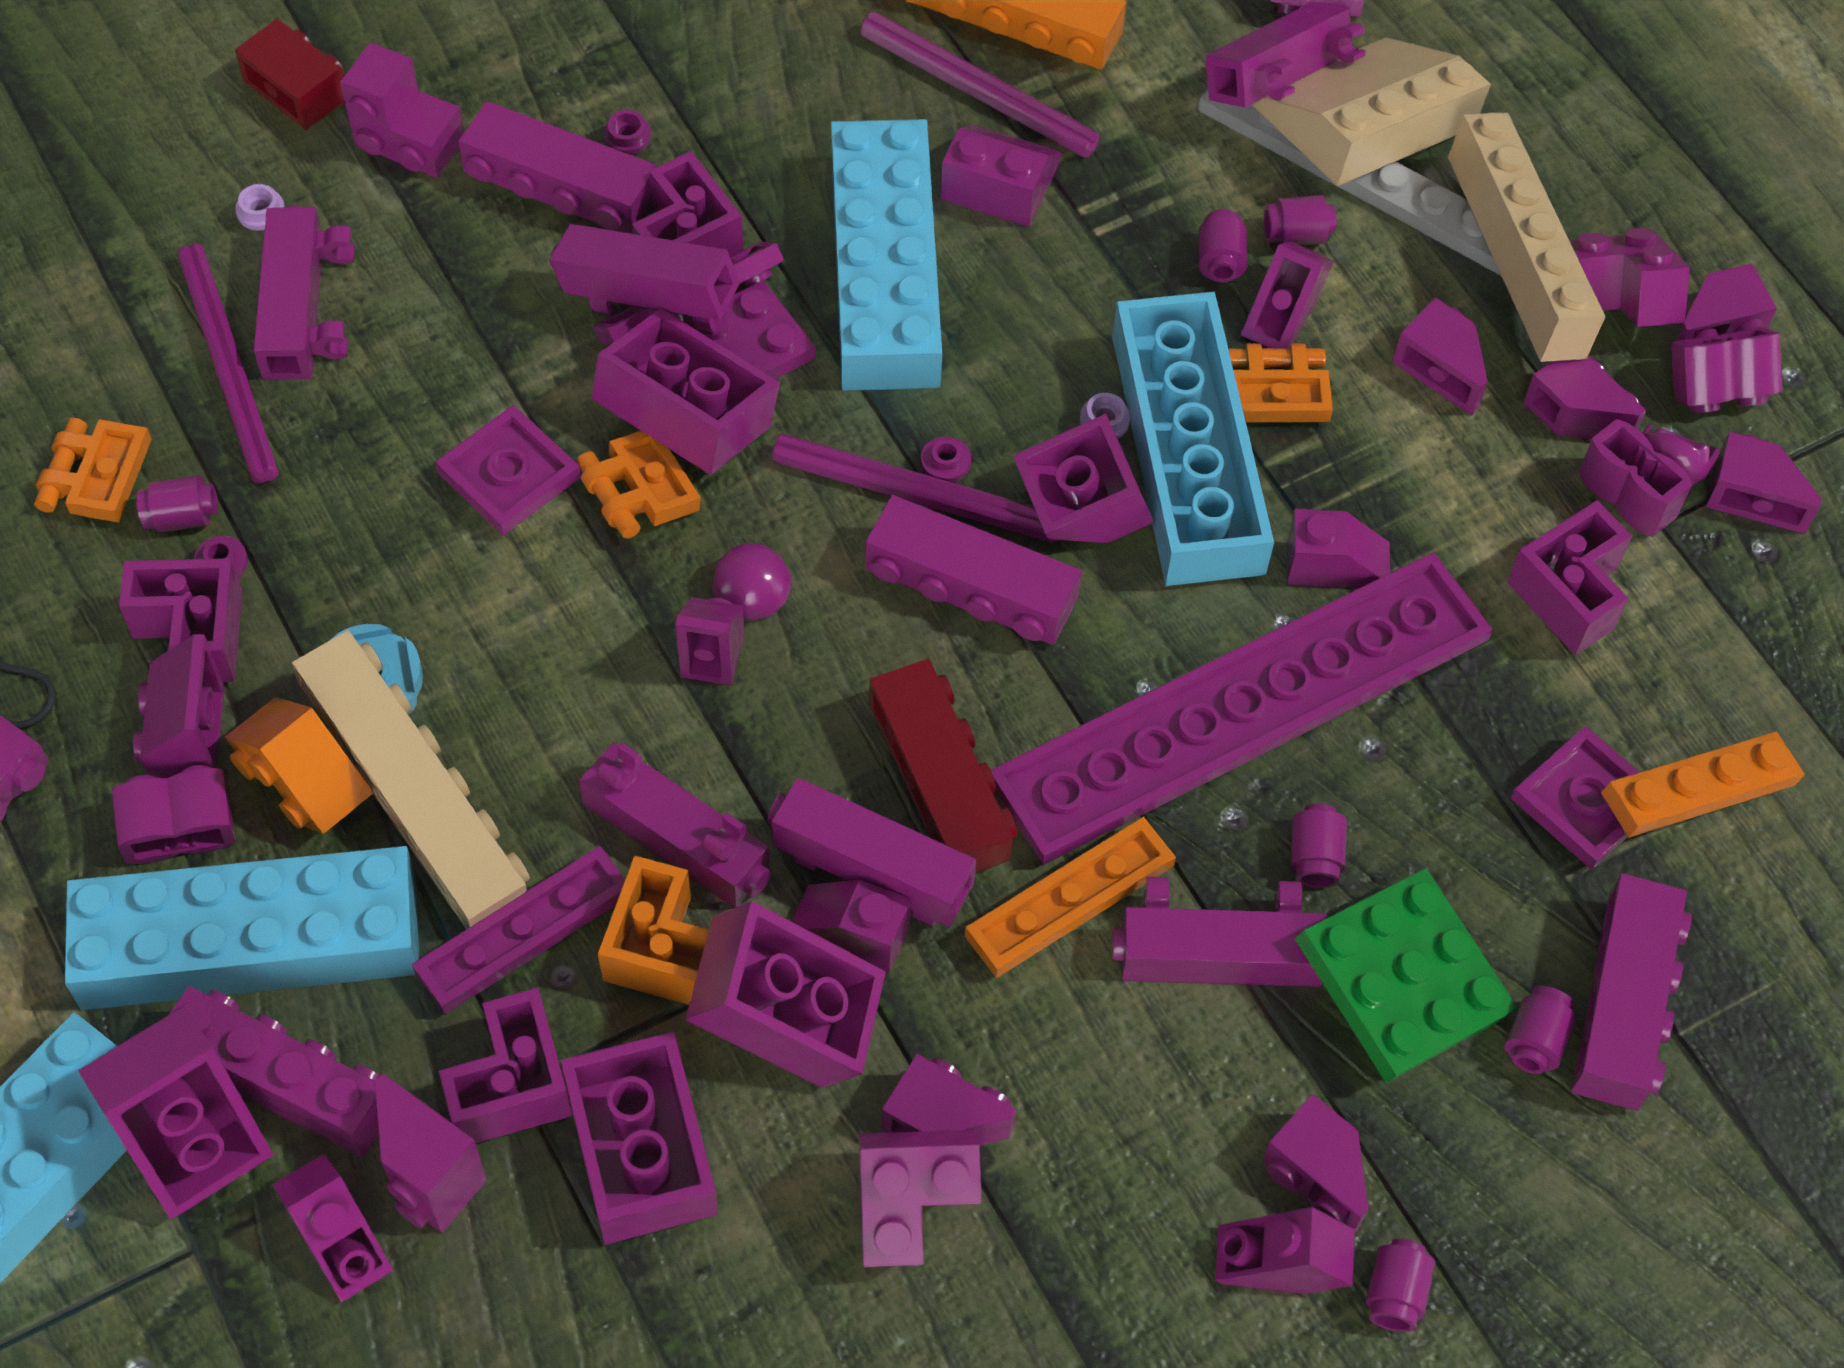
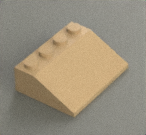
[1252,38,1491,186]

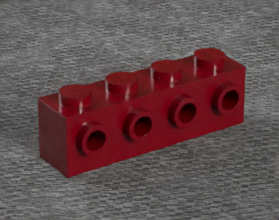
[869,658,1017,873]

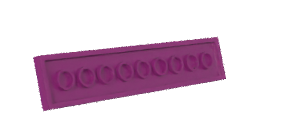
[991,552,1493,865]

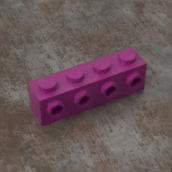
[459,101,657,234]
[865,495,1082,646]
[1571,873,1692,1111]
[169,985,380,1159]

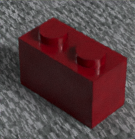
[235,18,345,130]

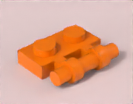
[1228,344,1333,422]
[34,418,152,523]
[577,431,701,539]

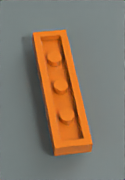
[1601,731,1805,837]
[965,817,1176,978]

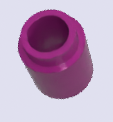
[1263,195,1337,245]
[1199,209,1247,283]
[136,475,218,533]
[1291,803,1347,888]
[1505,986,1576,1074]
[1366,1238,1435,1332]

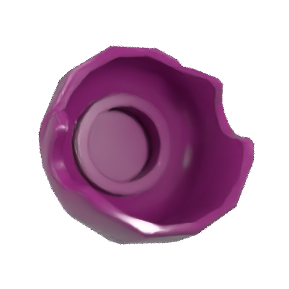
[1643,425,1721,485]
[711,542,792,621]

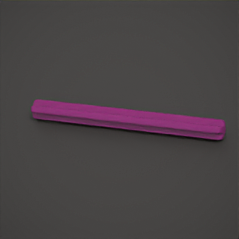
[861,12,1100,158]
[177,243,279,484]
[773,434,1057,543]

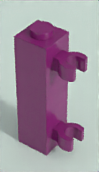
[1205,2,1366,108]
[254,206,355,380]
[549,224,740,333]
[579,742,771,908]
[768,777,977,928]
[1111,877,1327,987]

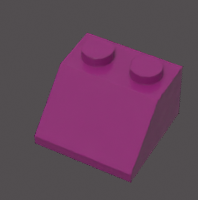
[941,125,1062,227]
[1013,414,1154,543]
[133,634,225,778]
[375,1073,487,1233]

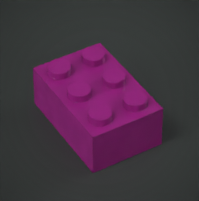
[591,308,780,475]
[685,901,886,1088]
[78,1006,274,1220]
[561,1031,718,1245]

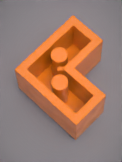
[225,697,374,834]
[598,856,709,1005]

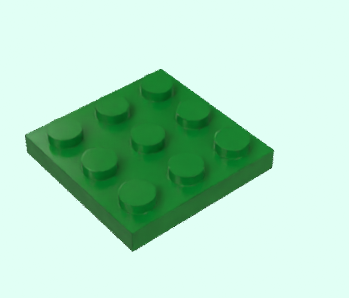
[1295,868,1518,1084]

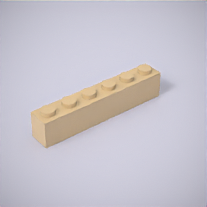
[1448,113,1605,362]
[292,630,530,930]

